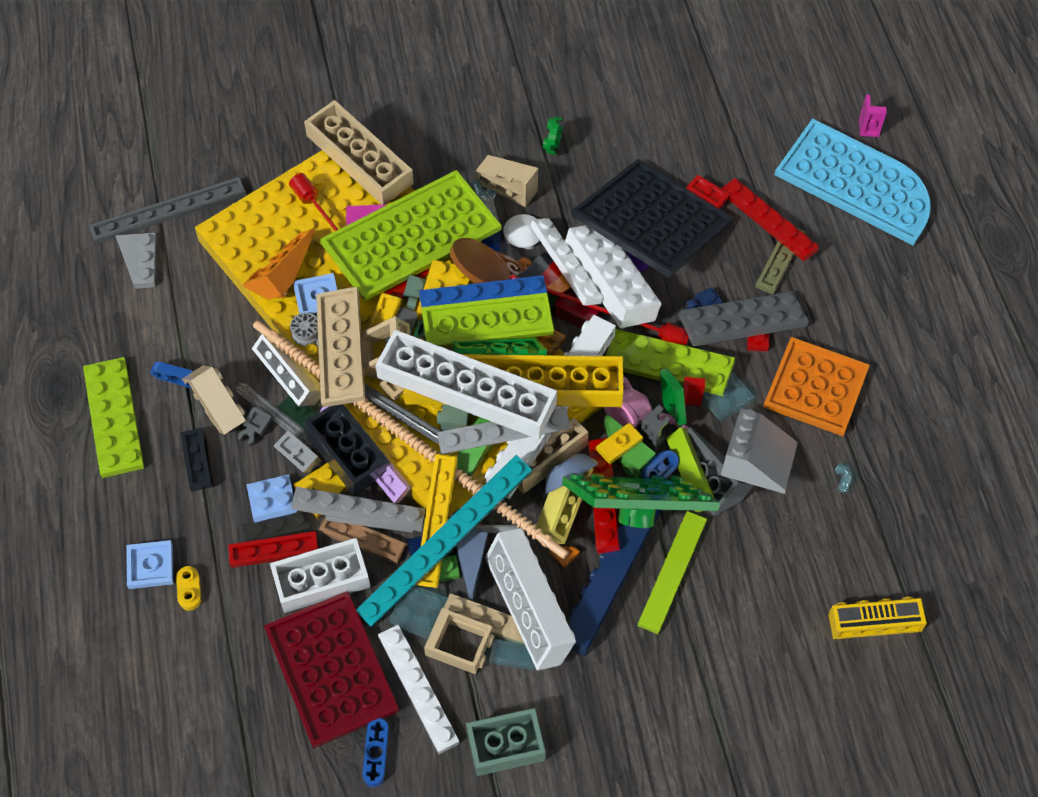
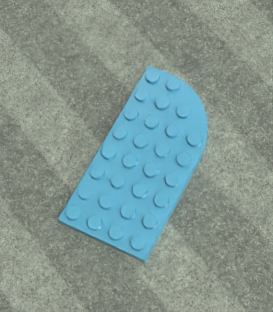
[774,118,930,246]

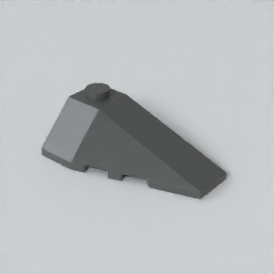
[687,427,754,516]

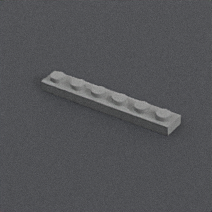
[437,407,571,454]
[292,487,425,532]

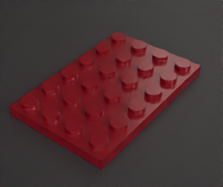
[263,591,399,749]

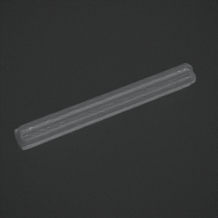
[236,382,314,449]

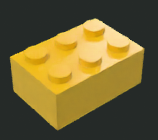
[417,260,473,321]

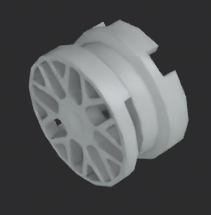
[290,313,318,346]

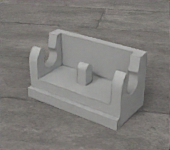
[274,431,324,475]

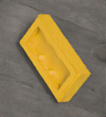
[367,293,402,330]
[596,423,643,464]

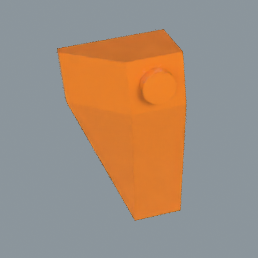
[242,228,315,300]

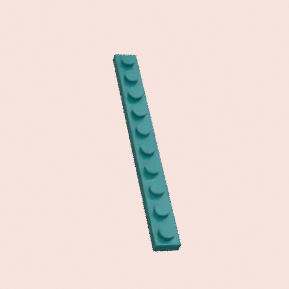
[356,454,532,627]

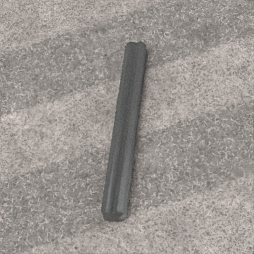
[364,383,441,444]

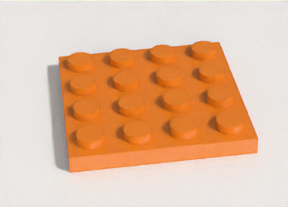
[763,337,870,436]

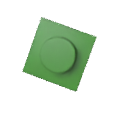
[439,555,460,582]

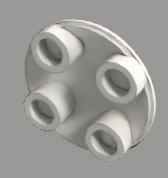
[503,214,540,250]

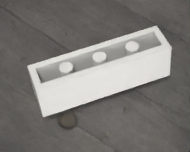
[252,333,321,406]

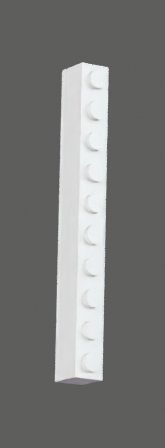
[485,315,616,499]

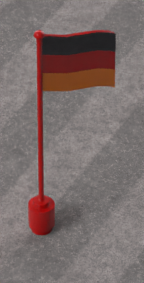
[511,252,689,346]

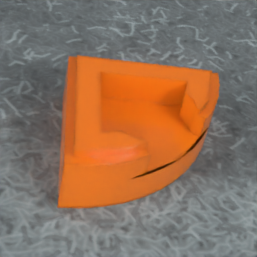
[549,546,580,568]

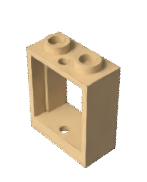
[361,316,410,379]
[424,608,495,674]

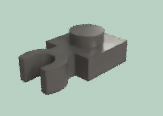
[238,407,273,447]

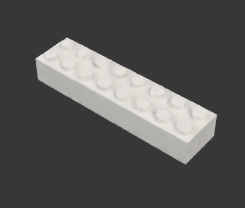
[376,330,557,439]

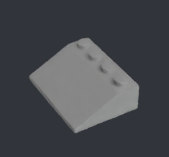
[721,408,798,494]

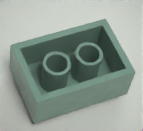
[466,708,546,776]

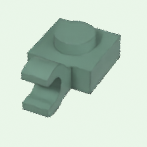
[403,275,426,311]

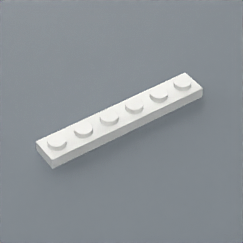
[530,218,603,305]
[378,625,460,754]

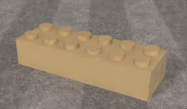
[304,100,414,205]

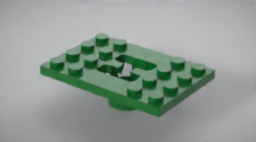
[562,473,720,528]

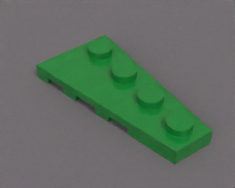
[453,337,547,355]

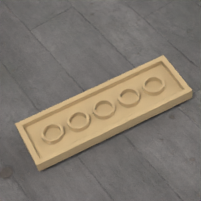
[316,287,365,407]

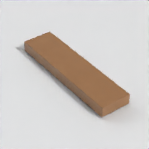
[319,516,407,565]

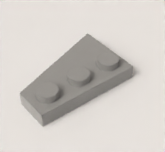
[115,233,157,289]

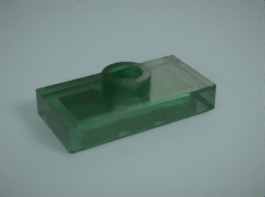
[277,395,317,432]

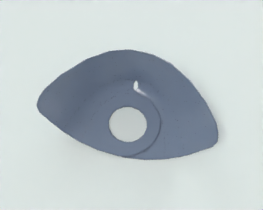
[546,454,598,494]

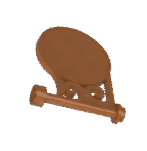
[450,238,532,283]

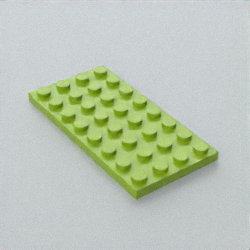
[320,170,501,302]

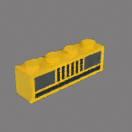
[828,597,927,639]

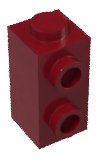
[554,291,601,329]

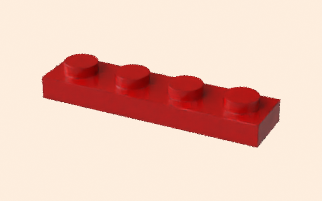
[228,531,318,568]

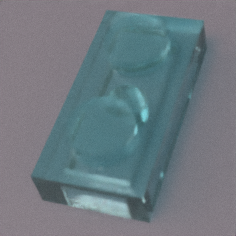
[490,639,535,671]

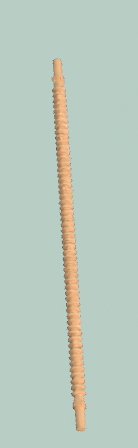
[253,321,569,559]

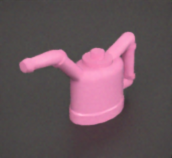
[604,377,689,430]

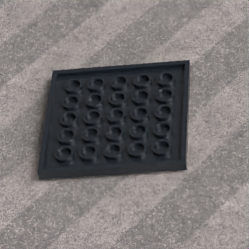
[571,159,734,278]

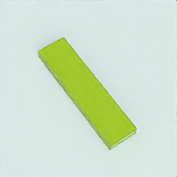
[666,427,715,512]

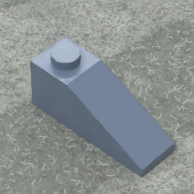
[455,530,488,601]

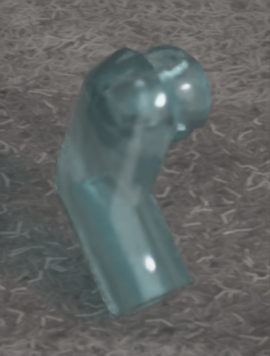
[471,180,496,203]
[835,463,853,493]

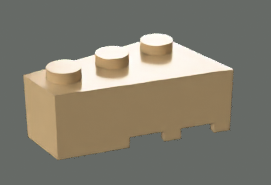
[476,155,538,208]
[182,365,246,435]

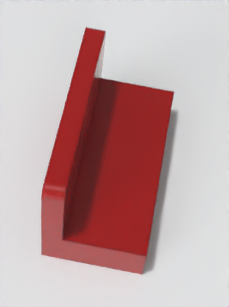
[682,377,706,407]

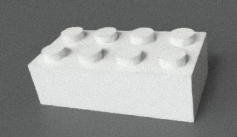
[270,538,370,613]

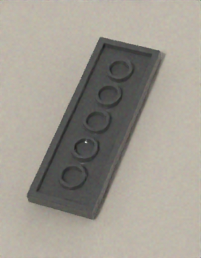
[679,292,809,346]

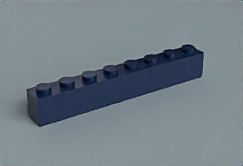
[568,492,662,656]

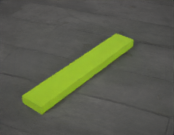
[638,511,707,634]

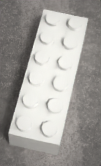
[565,225,661,328]
[485,528,576,671]

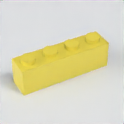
[536,460,593,544]

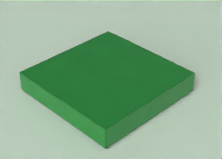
[660,368,687,426]

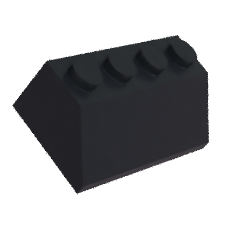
[304,404,390,496]

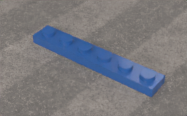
[419,275,547,309]

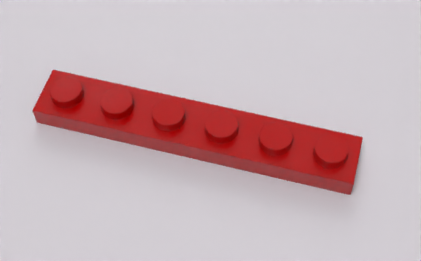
[721,178,819,262]
[589,438,620,554]

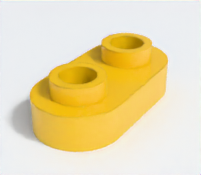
[176,566,201,611]

